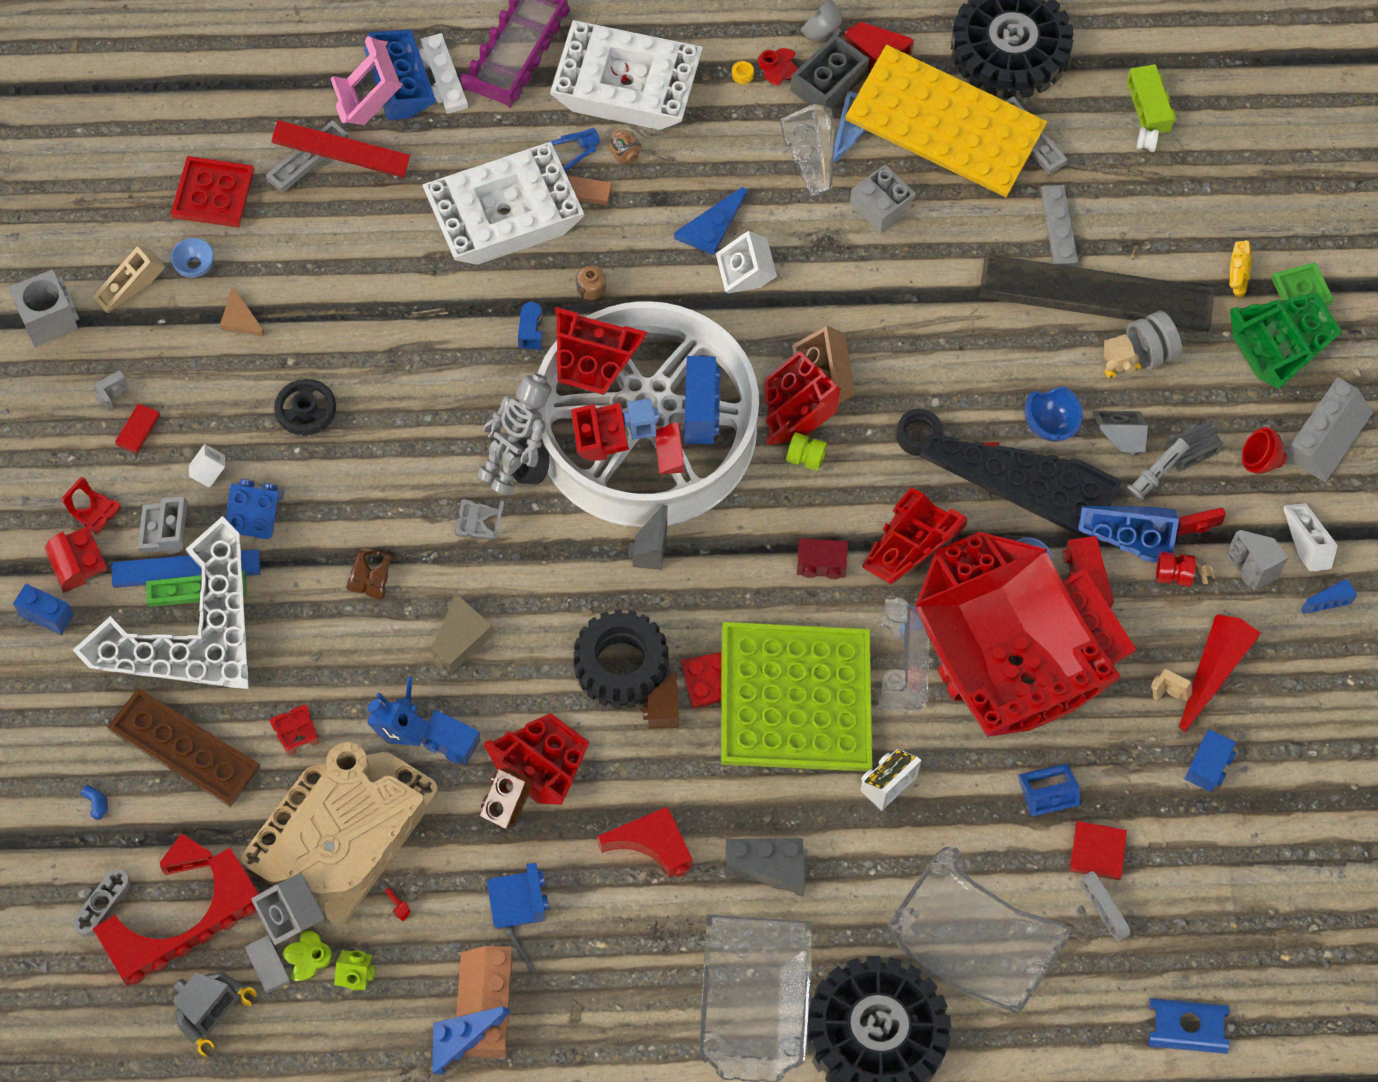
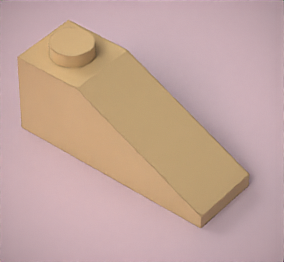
[92,246,166,313]

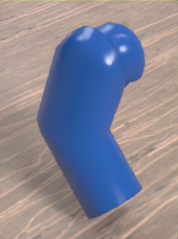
[81,784,108,820]

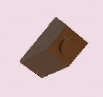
[643,672,679,729]

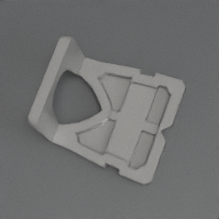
[455,499,504,539]

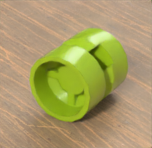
[786,432,828,472]

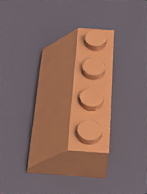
[456,946,513,1058]

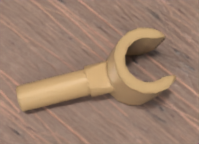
[1195,561,1215,584]

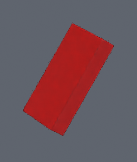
[115,403,160,454]

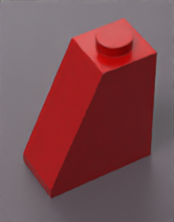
[844,22,914,70]

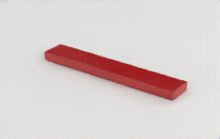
[271,120,410,178]

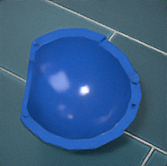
[1024,386,1083,442]

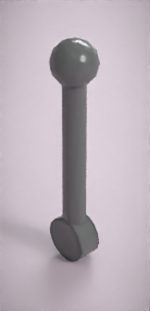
[505,927,536,973]

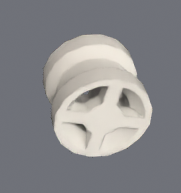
[1136,127,1159,152]

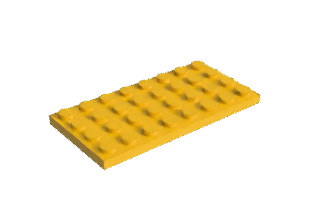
[845,45,1047,198]

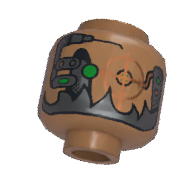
[608,130,642,164]
[576,266,606,300]

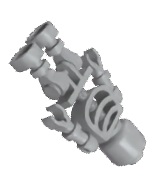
[477,373,552,495]

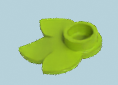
[282,930,332,981]

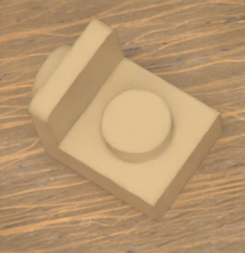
[1151,669,1192,701]

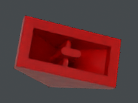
[159,833,213,875]

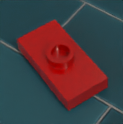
[1176,507,1226,536]

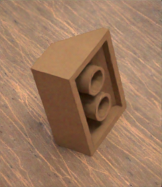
[792,326,855,404]

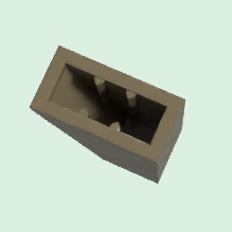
[432,595,493,674]

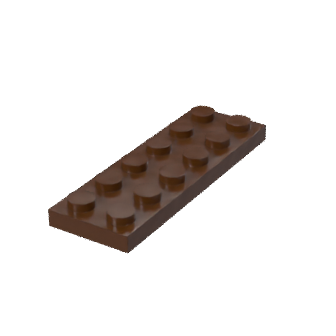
[107,688,261,808]

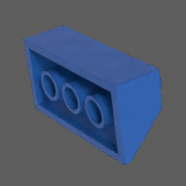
[364,30,436,120]

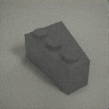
[725,838,805,897]

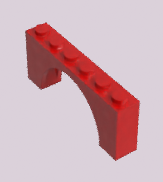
[92,847,259,987]

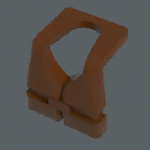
[346,548,396,599]

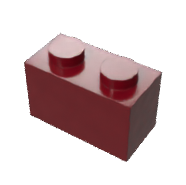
[797,538,848,580]

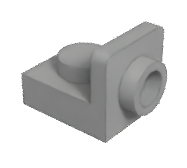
[95,370,128,411]

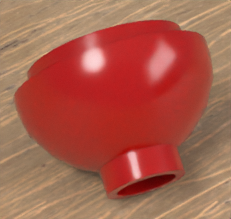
[1242,427,1287,474]

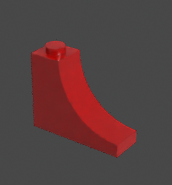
[597,806,693,878]

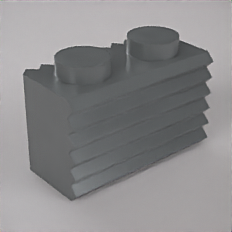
[1164,422,1223,472]

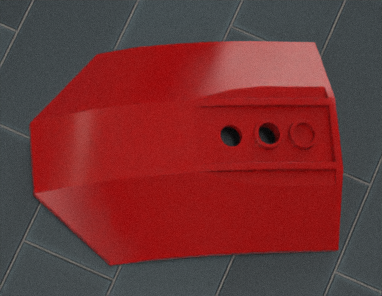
[916,532,1120,737]

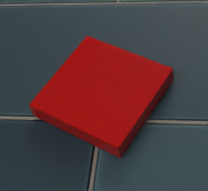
[1069,821,1127,880]

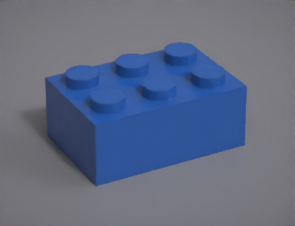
[684,356,721,444]

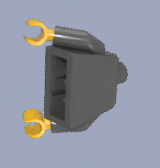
[173,973,257,1057]

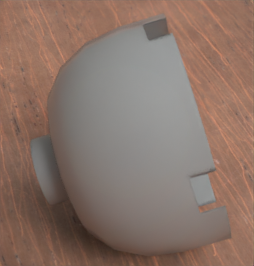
[800,0,842,43]

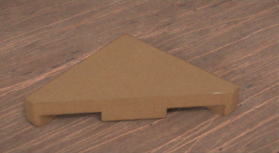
[220,288,264,336]

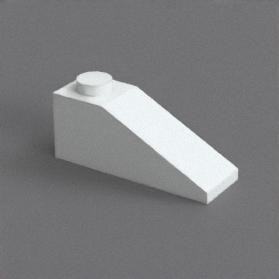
[1283,503,1338,571]

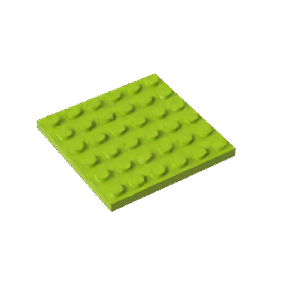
[721,622,872,771]

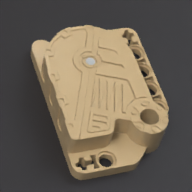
[242,742,438,926]

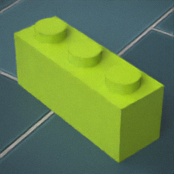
[1126,64,1176,134]

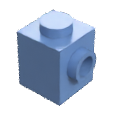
[623,399,659,440]

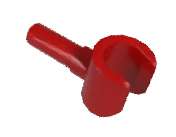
[385,887,411,921]

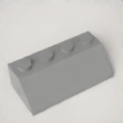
[1286,377,1373,483]

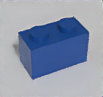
[13,583,74,635]
[422,710,481,765]
[1184,729,1237,793]

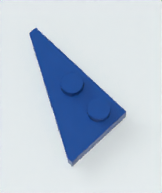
[674,187,747,255]

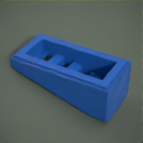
[1301,580,1357,614]

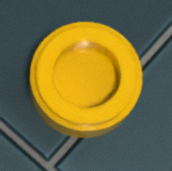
[732,61,754,84]

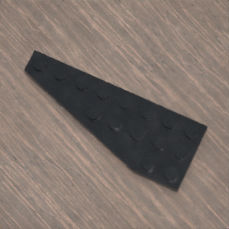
[919,434,1122,538]

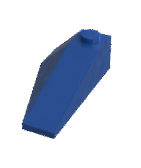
[1078,506,1179,562]

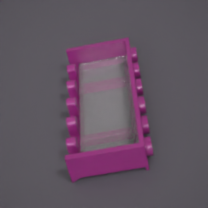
[461,0,570,108]

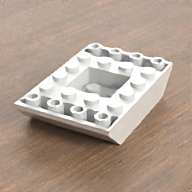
[550,20,703,130]
[422,142,584,265]

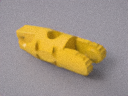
[1229,241,1252,298]

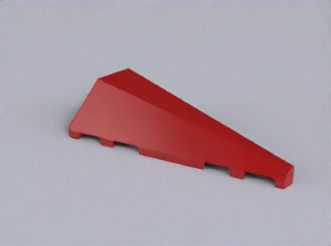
[1178,614,1261,732]

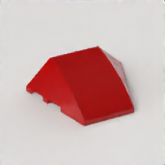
[555,307,648,395]
[764,350,841,445]
[484,713,590,805]

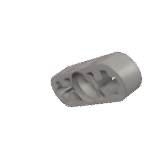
[73,869,130,937]
[1080,871,1131,942]

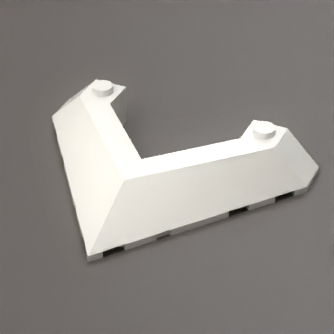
[73,516,249,690]

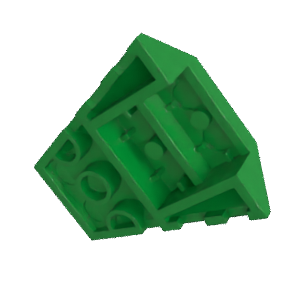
[1230,293,1342,389]

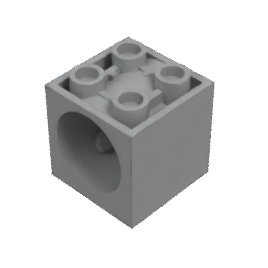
[8,269,79,347]

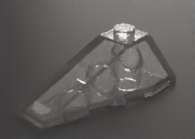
[780,103,835,197]

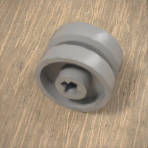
[1126,311,1182,370]

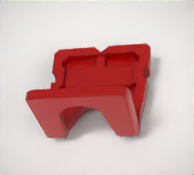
[61,477,121,534]
[269,704,319,756]

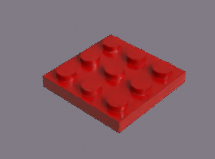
[171,156,255,228]

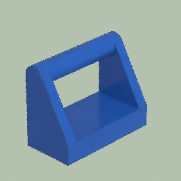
[1018,763,1080,816]

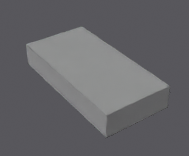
[245,936,291,994]

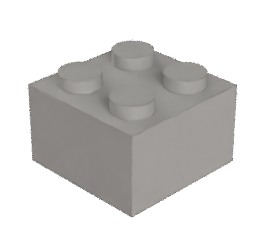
[251,872,325,945]

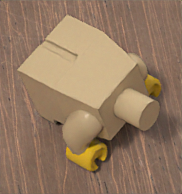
[1104,334,1141,379]

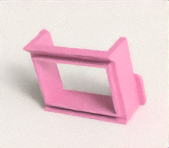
[331,36,403,125]

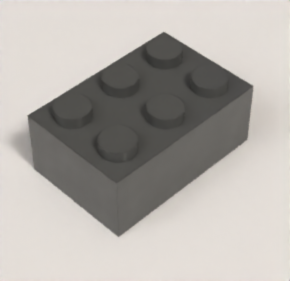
[790,34,869,116]

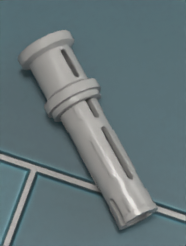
[1127,437,1190,502]

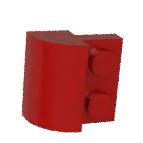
[571,403,629,461]
[45,526,107,593]

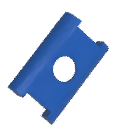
[1148,998,1230,1054]

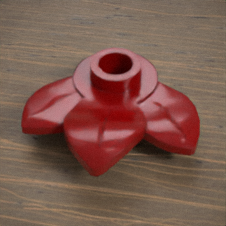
[758,48,798,86]

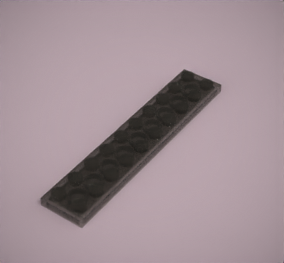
[978,254,1215,332]

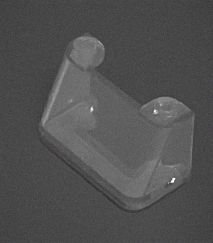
[877,597,930,712]

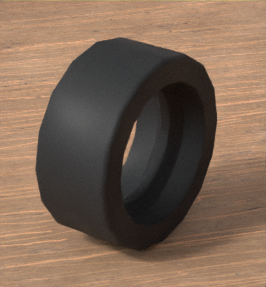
[896,408,943,456]
[513,438,550,484]

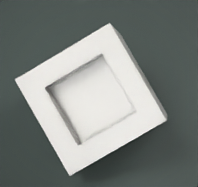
[189,444,225,487]

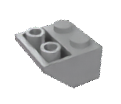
[850,165,916,234]
[1227,530,1288,591]

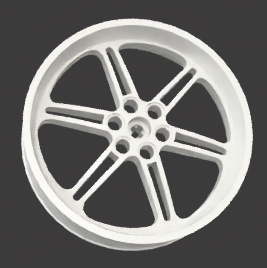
[537,302,759,528]

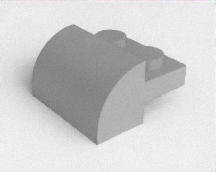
[138,497,188,555]

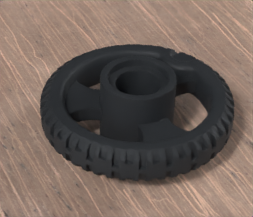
[274,379,336,436]

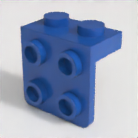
[226,478,285,539]
[487,863,549,929]

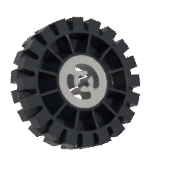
[951,0,1074,98]
[805,956,951,1082]

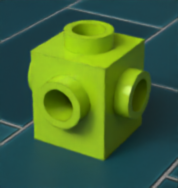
[334,950,376,990]

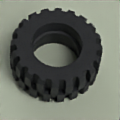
[573,609,668,709]

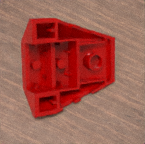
[862,487,967,585]

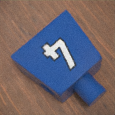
[368,699,430,746]

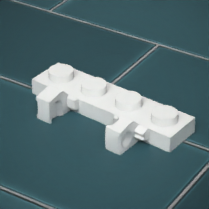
[419,33,468,114]

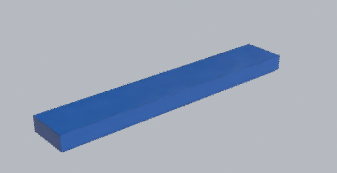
[112,549,261,588]

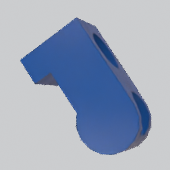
[518,302,543,350]

